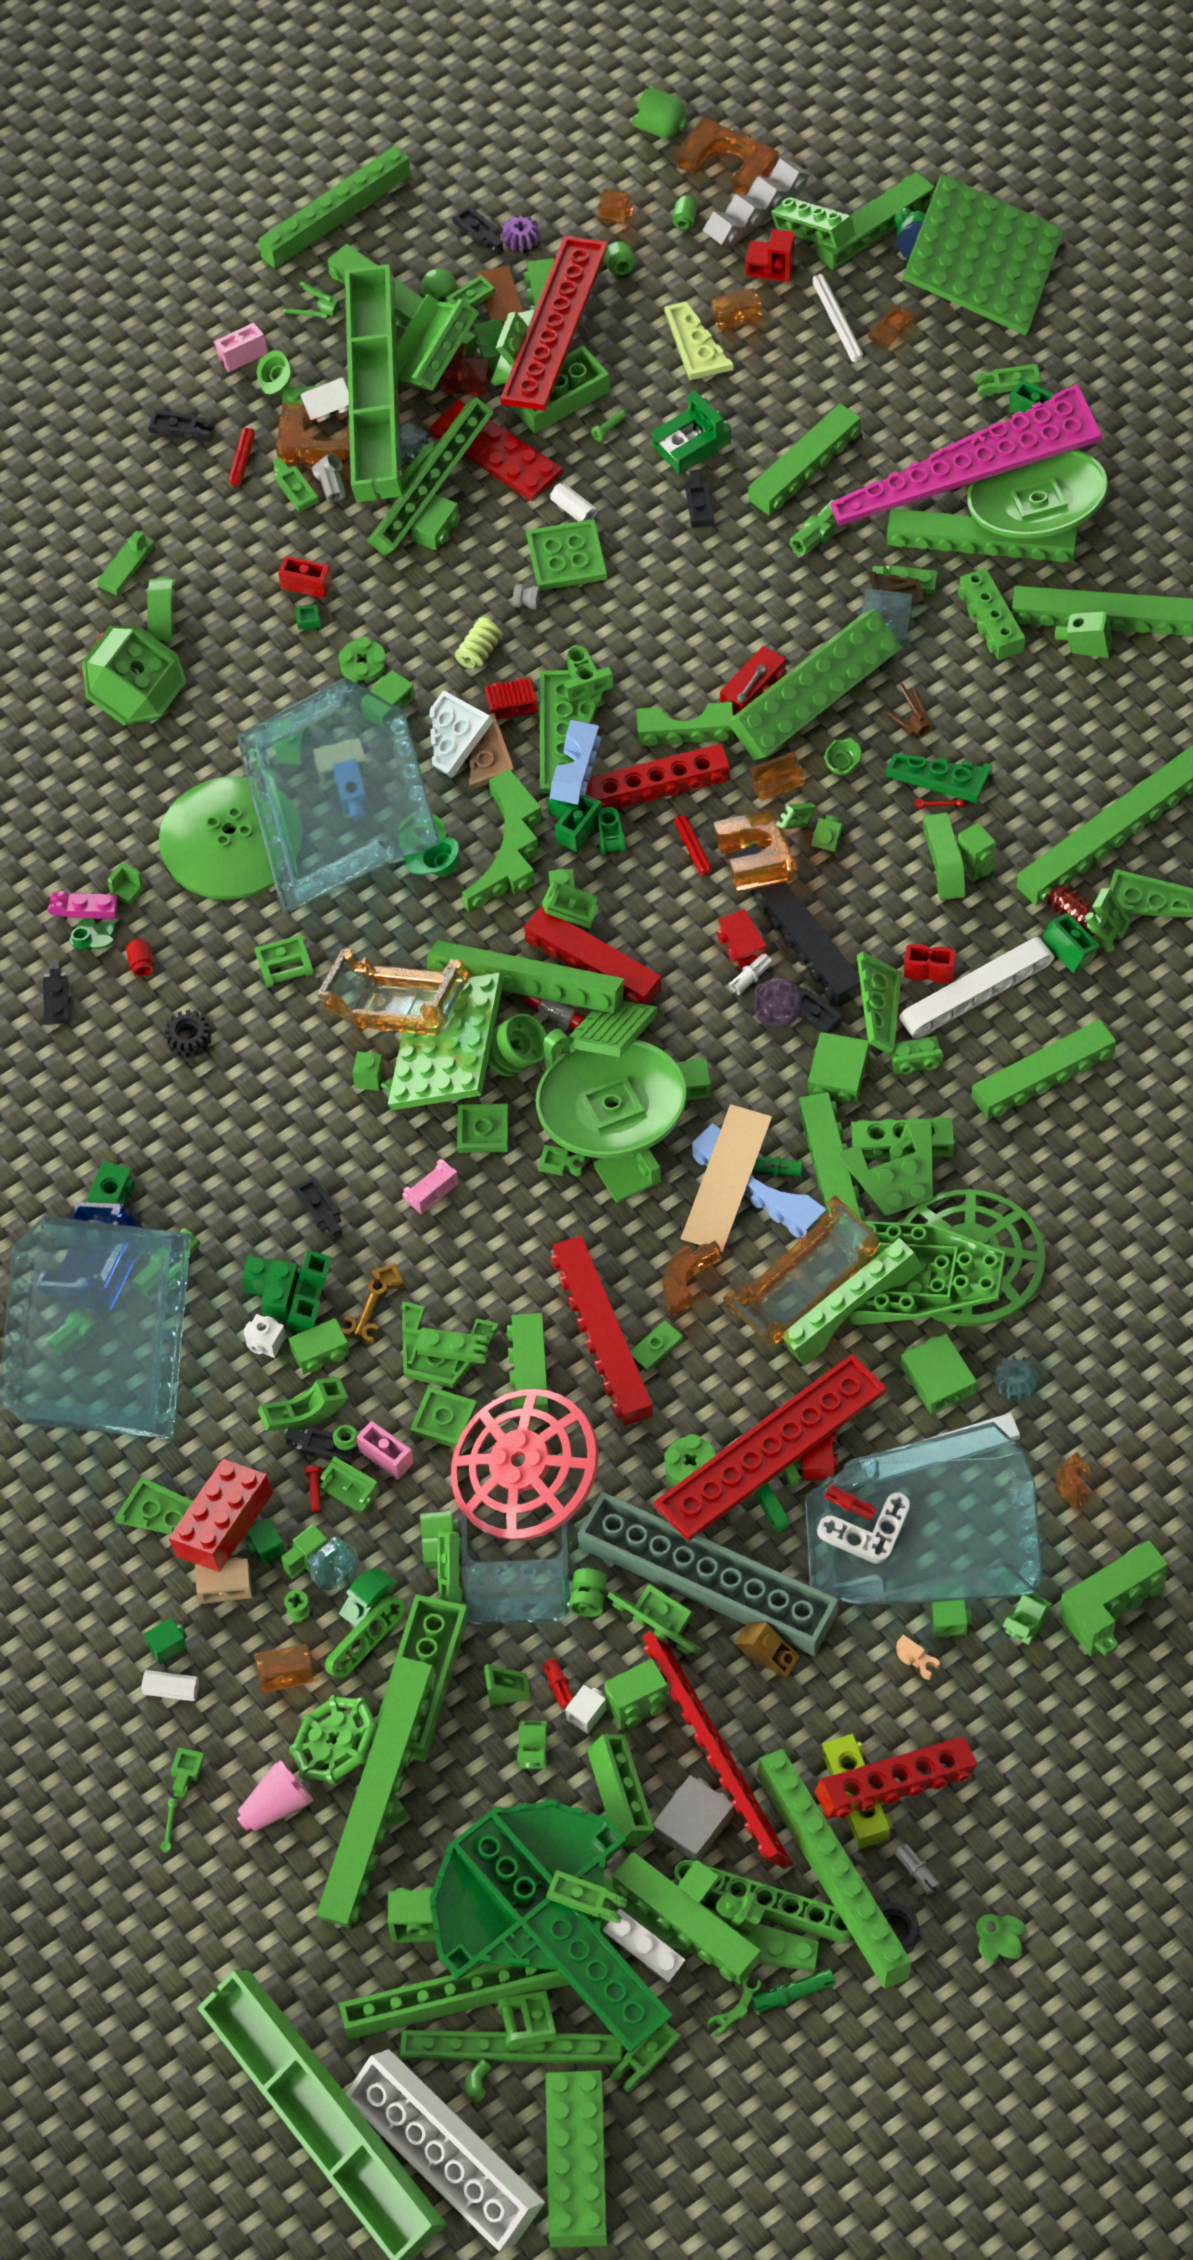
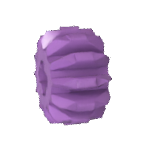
[502,215,541,253]

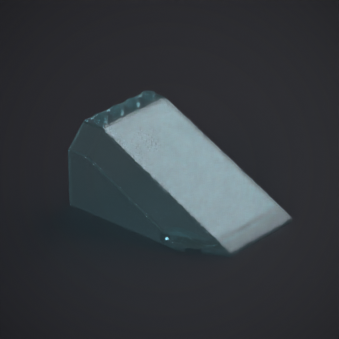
[805,1422,1043,1605]

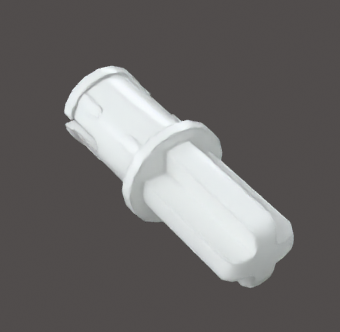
[729,954,772,995]

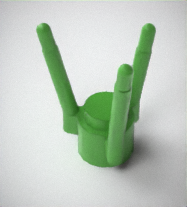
[283,281,340,319]

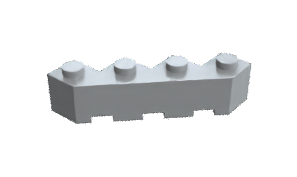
[702,159,810,246]

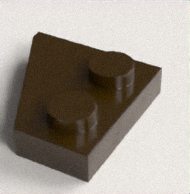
[868,571,925,616]

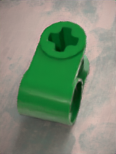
[598,807,626,855]

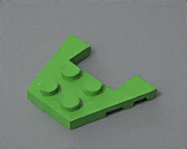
[837,1119,933,1216]
[402,1301,499,1389]

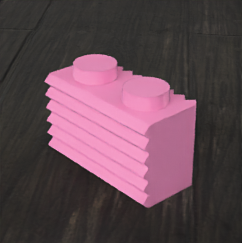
[357,1421,414,1480]

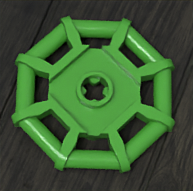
[289,1694,379,1785]

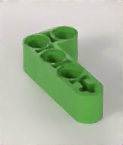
[922,812,965,901]

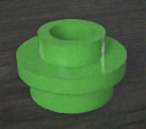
[333,1425,359,1450]

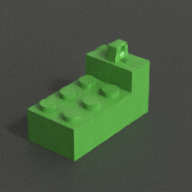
[1060,1540,1168,1657]

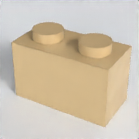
[195,1557,252,1604]

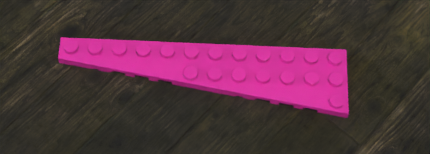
[830,383,1102,526]

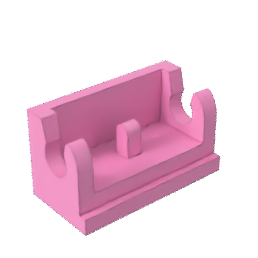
[214,323,268,372]
[402,1159,458,1215]

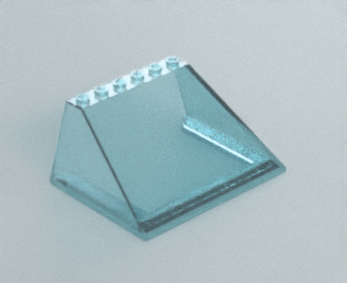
[236,678,440,914]
[0,1216,191,1439]

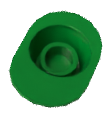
[406,838,462,877]

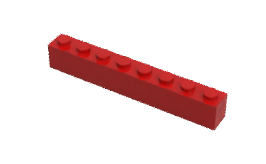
[550,1235,653,1426]

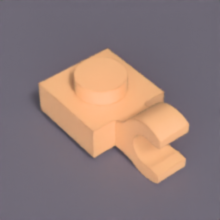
[897,1635,940,1680]

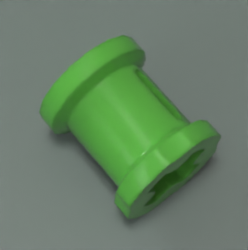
[284,1590,310,1623]

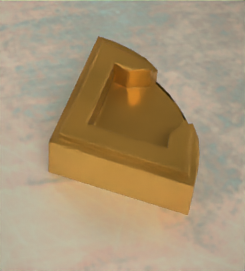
[371,1263,404,1289]

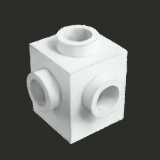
[244,1314,286,1358]

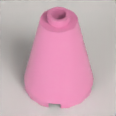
[237,1759,314,1832]

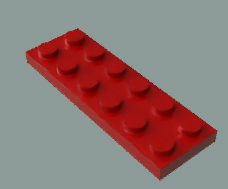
[429,400,563,502]

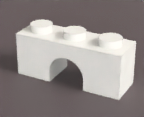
[603,1908,685,1983]

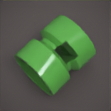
[569,1568,607,1617]

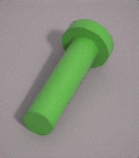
[591,410,627,442]

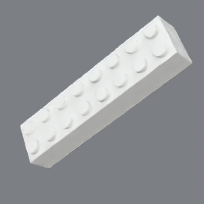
[346,2049,545,2251]

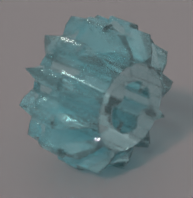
[994,1355,1039,1400]

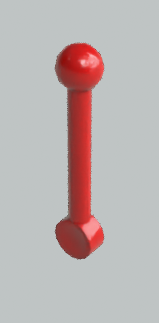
[915,798,966,809]

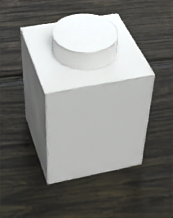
[565,1685,607,1734]

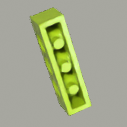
[822,1734,893,1849]

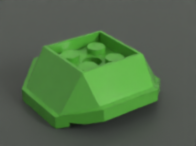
[82,626,186,726]

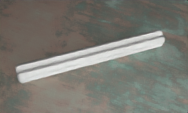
[813,274,863,362]

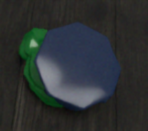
[894,208,926,259]

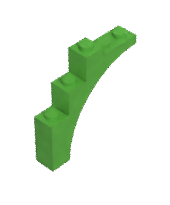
[462,769,542,912]

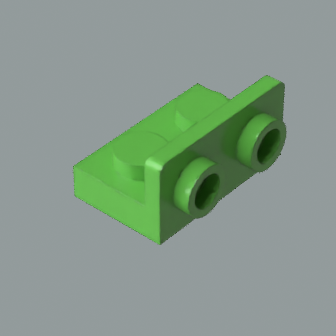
[889,1036,943,1075]

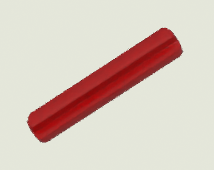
[229,427,255,486]
[675,814,712,876]

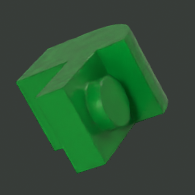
[339,1567,398,1627]

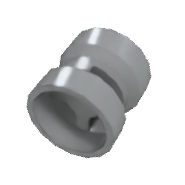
[513,584,540,610]

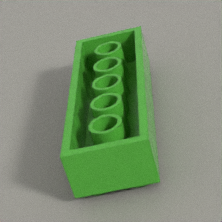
[372,1594,469,1762]
[546,2071,607,2248]

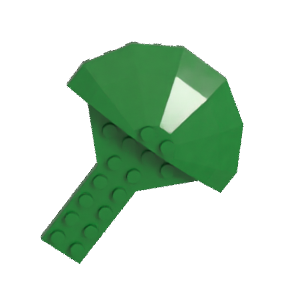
[429,1799,673,2053]

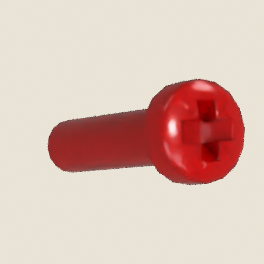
[304,1465,323,1513]

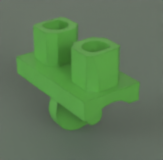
[716,1891,765,1933]

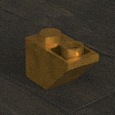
[734,1622,800,1677]

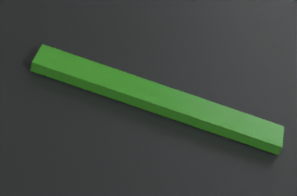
[400,2030,623,2064]

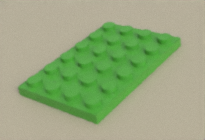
[388,972,504,1110]

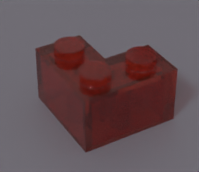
[440,343,491,396]

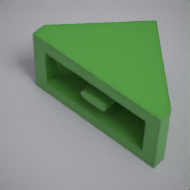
[484,1664,531,1706]

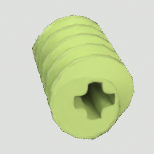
[455,617,503,669]

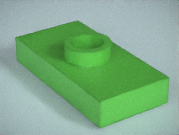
[630,1320,683,1373]

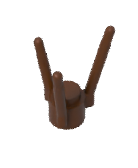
[887,683,933,737]

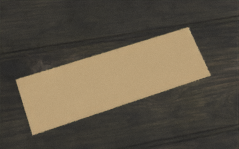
[681,1104,772,1252]

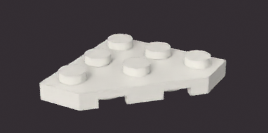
[430,691,494,778]

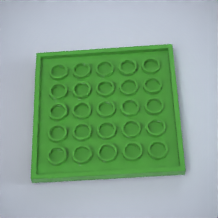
[902,174,1064,335]

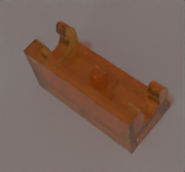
[710,288,762,331]
[750,752,804,801]
[1056,1452,1091,1510]
[255,1644,314,1693]

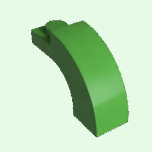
[147,576,176,641]
[258,1376,348,1432]

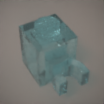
[400,420,429,462]

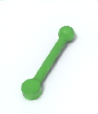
[161,1798,178,1853]

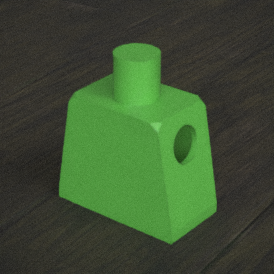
[1055,611,1112,658]

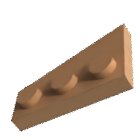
[469,713,516,790]

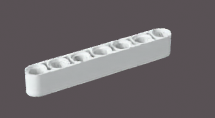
[899,937,1054,1039]

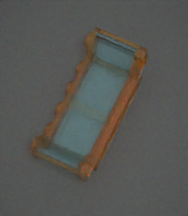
[317,948,471,1036]
[723,1195,880,1347]

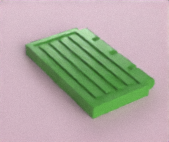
[568,1001,657,1057]

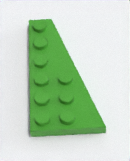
[540,669,611,794]

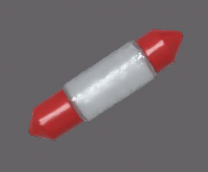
[524,995,586,1030]

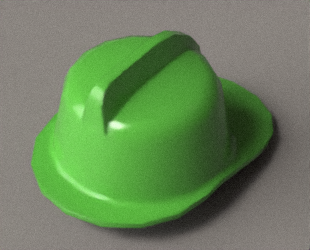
[257,350,293,395]

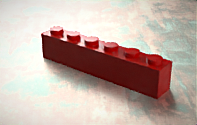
[524,906,662,1005]

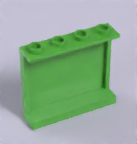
[397,294,479,391]

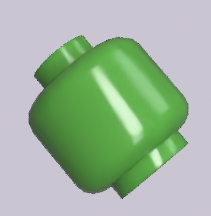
[604,242,636,275]

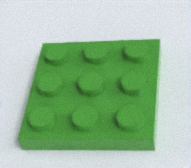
[526,519,607,591]

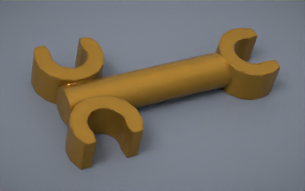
[341,1280,388,1345]

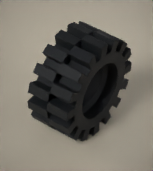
[165,1010,211,1058]

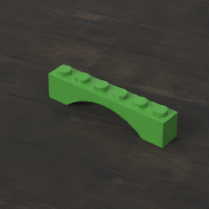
[780,1238,924,1366]

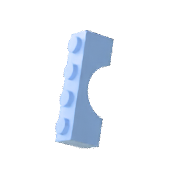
[550,720,601,805]

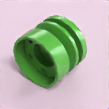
[488,1013,547,1077]

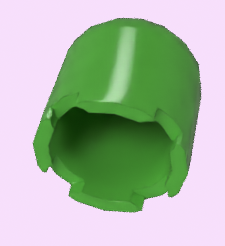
[632,85,688,139]

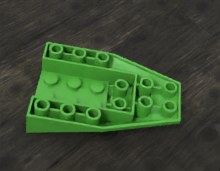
[846,1221,1006,1326]

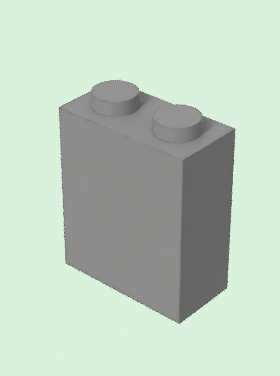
[653,1775,735,1862]

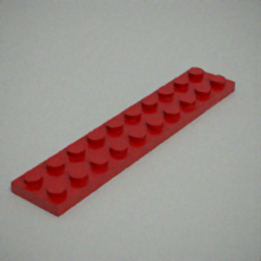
[500,236,608,411]
[654,1354,887,1542]
[642,1631,794,1869]

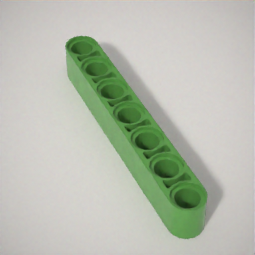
[674,1860,853,1944]

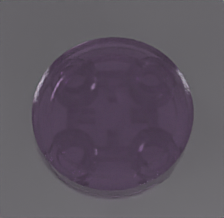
[753,978,802,1028]

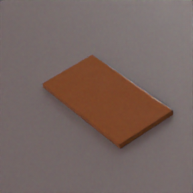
[476,265,523,324]

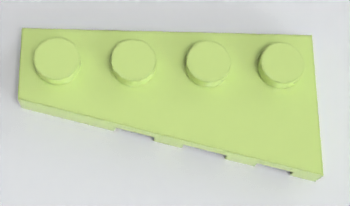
[664,302,733,380]

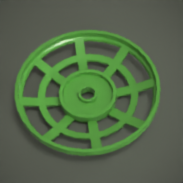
[902,1189,1046,1327]

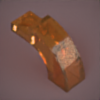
[663,1241,721,1318]

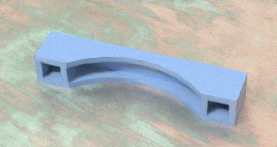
[692,1123,826,1242]

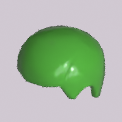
[421,269,456,300]
[824,737,862,775]

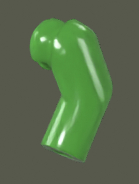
[465,2060,492,2102]

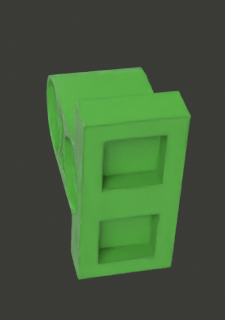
[564,646,613,702]

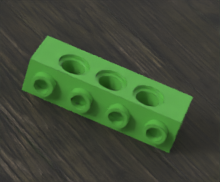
[851,1117,954,1160]

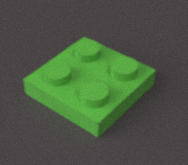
[457,1104,508,1153]
[410,1386,477,1448]

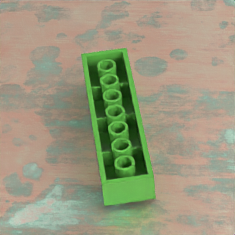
[727,609,902,760]

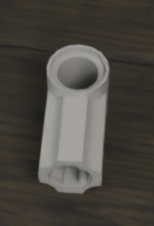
[312,453,346,503]

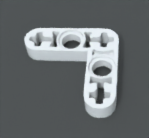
[817,1493,910,1564]

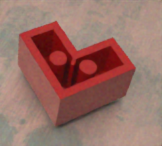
[745,229,795,282]

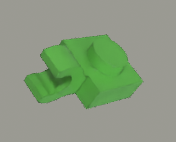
[171,1747,205,1799]

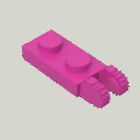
[48,891,118,919]

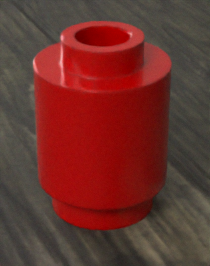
[126,939,154,977]

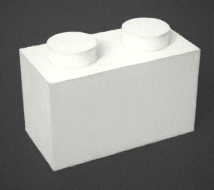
[300,376,349,422]

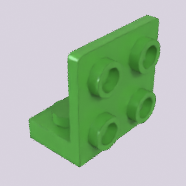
[594,1148,661,1203]

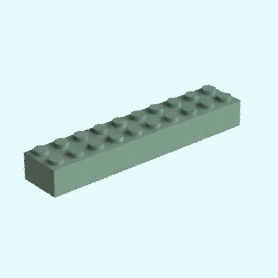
[578,1492,838,1656]

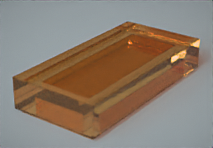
[869,304,913,348]

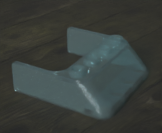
[461,1516,570,1624]

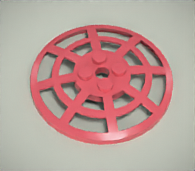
[451,1389,599,1541]

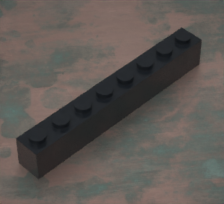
[730,843,862,1007]

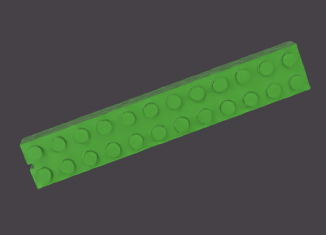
[345,264,402,502]
[197,1970,447,2260]

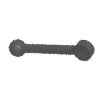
[737,665,766,703]

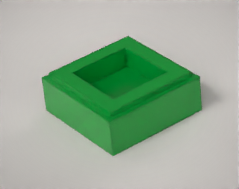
[295,604,321,630]

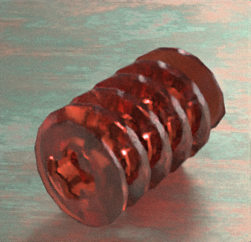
[1046,884,1096,932]

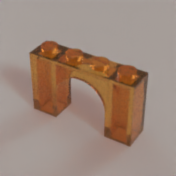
[675,117,779,195]
[276,403,350,464]
[713,810,797,893]

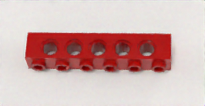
[585,744,730,809]
[815,1736,978,1819]

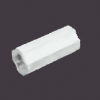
[550,483,597,522]
[141,1670,199,1701]

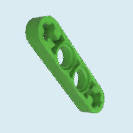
[325,1595,405,1678]

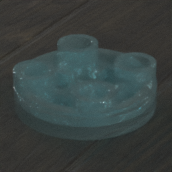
[307,1537,358,1590]

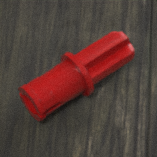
[824,1484,876,1520]
[542,1658,573,1710]

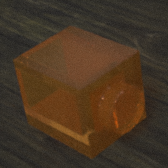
[598,189,633,225]

